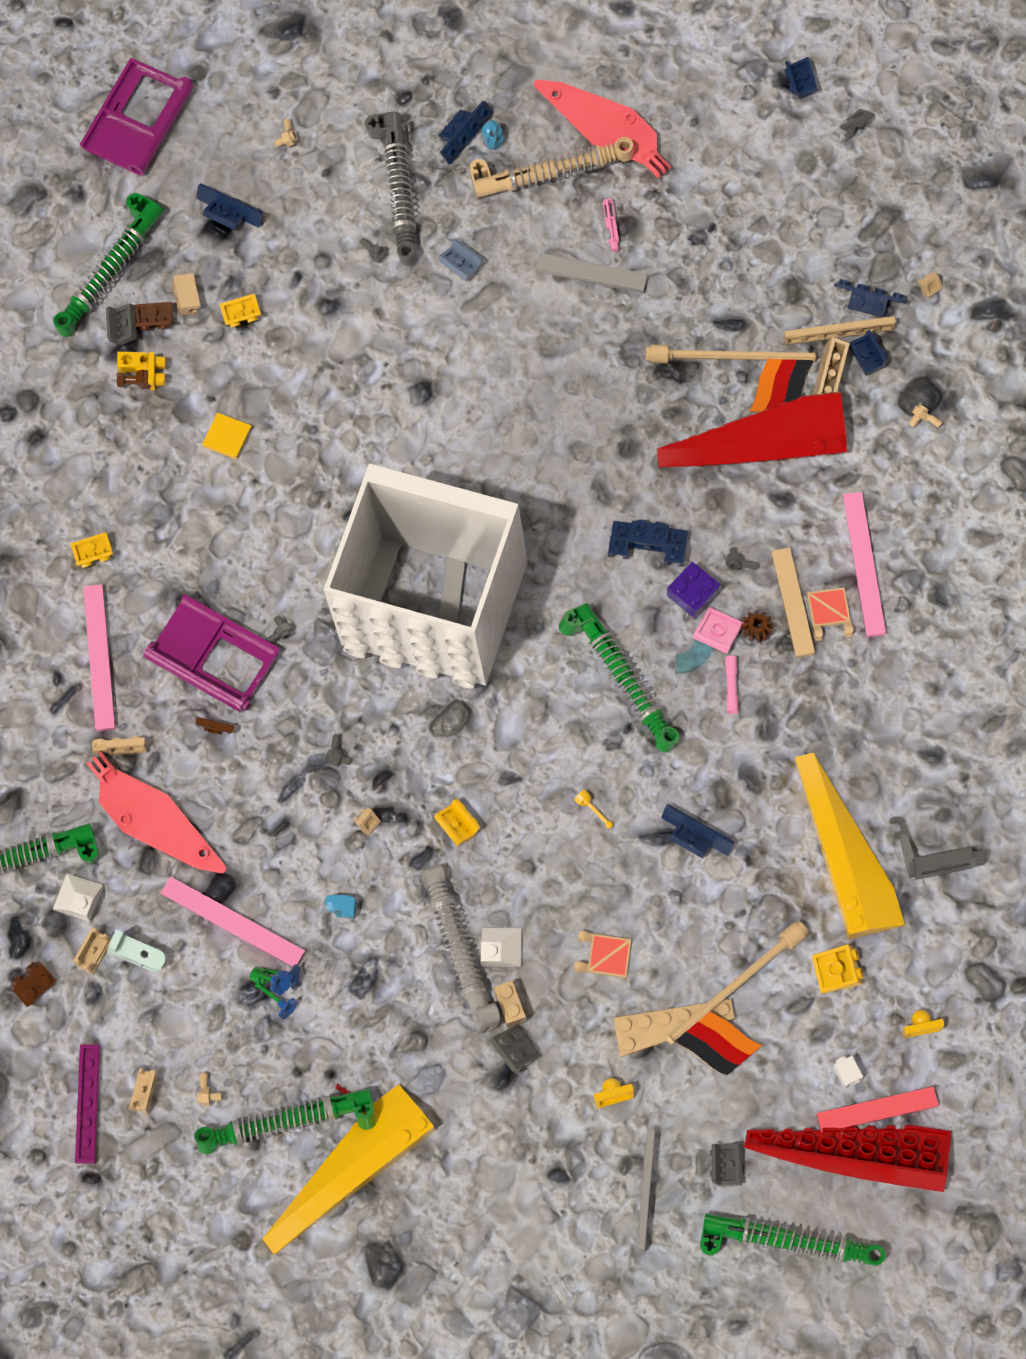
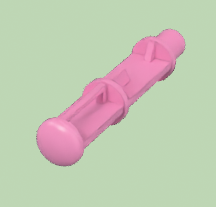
[602,198,619,252]

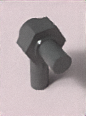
[359,237,385,263]
[725,547,758,570]
[264,615,293,643]
[325,734,351,766]

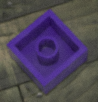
[667,561,721,619]

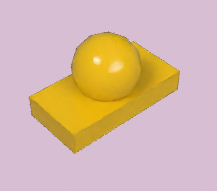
[902,1010,945,1038]
[593,1078,635,1109]

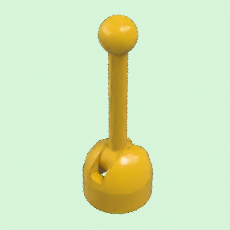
[574,789,613,829]

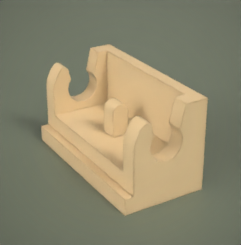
[172,273,200,317]
[73,927,111,975]
[129,1068,158,1114]

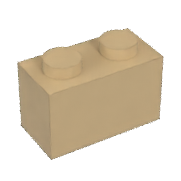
[494,981,526,1029]

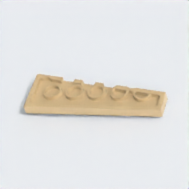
[613,999,734,1057]

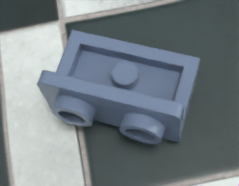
[438,239,483,281]

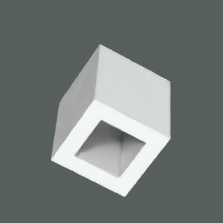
[833,1056,863,1090]

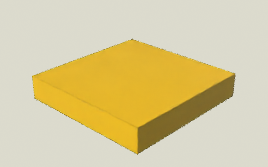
[202,413,252,460]

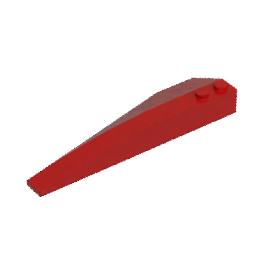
[657,392,847,468]

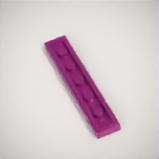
[75,1045,101,1164]

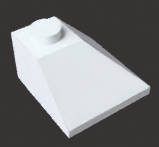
[53,874,103,922]
[481,928,522,967]

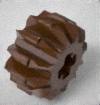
[741,610,774,643]

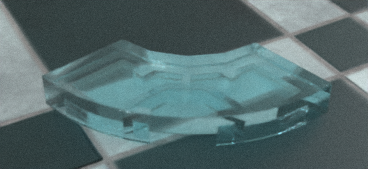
[675,639,713,674]

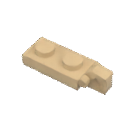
[92,736,147,755]

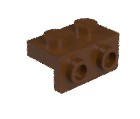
[134,302,174,330]
[9,961,57,1007]

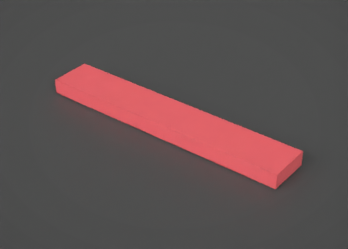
[816,1087,939,1132]

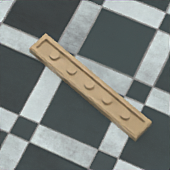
[784,316,896,345]
[771,548,815,658]

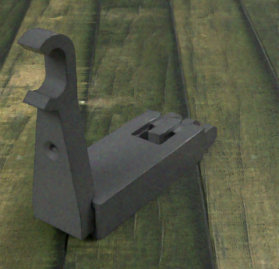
[889,817,987,880]

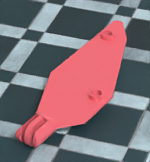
[534,80,672,179]
[86,751,226,873]

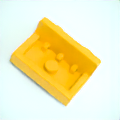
[219,293,261,328]
[70,532,113,568]
[434,798,480,846]

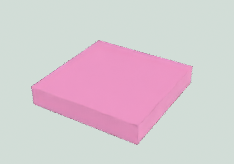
[693,607,744,653]

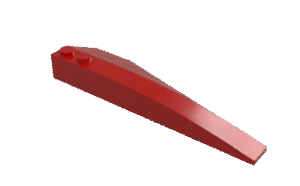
[744,1125,952,1192]

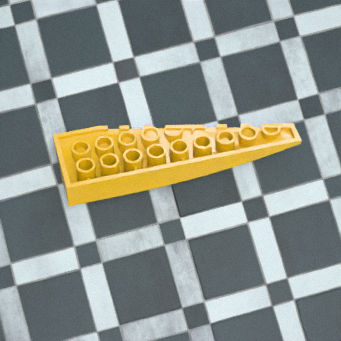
[795,753,905,940]
[262,1084,435,1255]

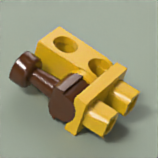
[117,352,166,390]

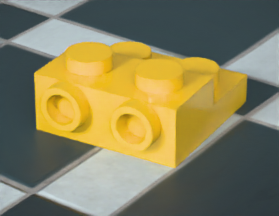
[811,944,864,994]

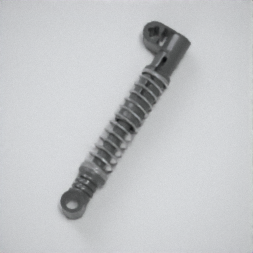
[365,112,418,266]

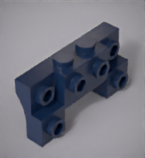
[608,519,688,567]

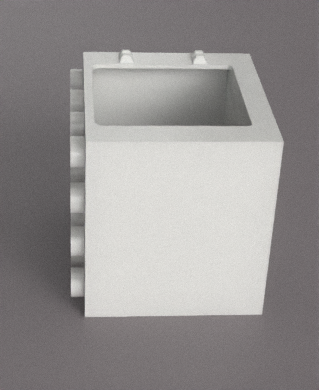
[324,464,528,689]

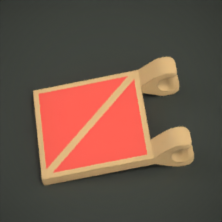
[807,587,853,641]
[573,931,631,978]

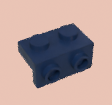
[785,57,820,99]
[849,329,888,376]

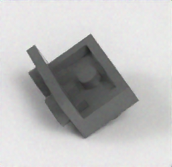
[106,303,137,346]
[710,1144,742,1187]

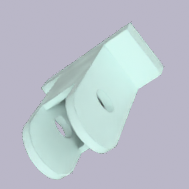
[106,930,165,972]

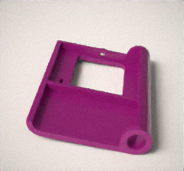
[80,57,194,176]
[143,594,280,713]

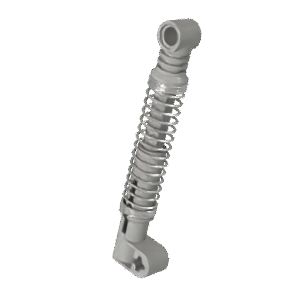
[420,864,500,1034]

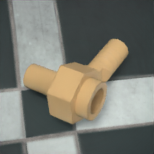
[274,118,297,147]
[908,404,942,428]
[197,1073,222,1106]

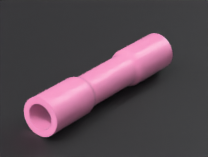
[725,656,739,714]

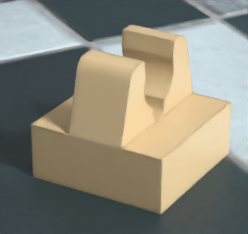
[918,272,942,298]
[354,808,381,835]

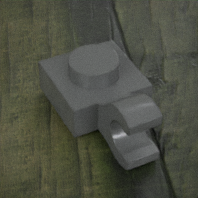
[840,109,872,138]

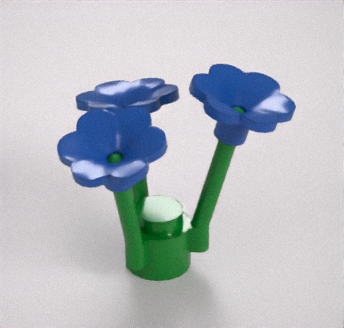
[250,964,301,1020]

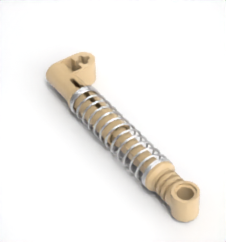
[470,137,634,198]

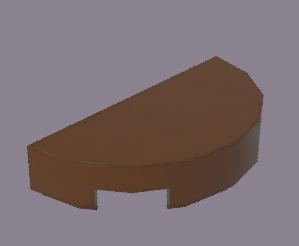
[195,717,234,735]

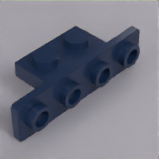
[439,101,493,164]
[196,183,263,230]
[834,279,907,317]
[661,804,734,859]

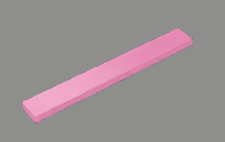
[843,492,886,637]
[83,584,115,732]
[161,877,305,967]

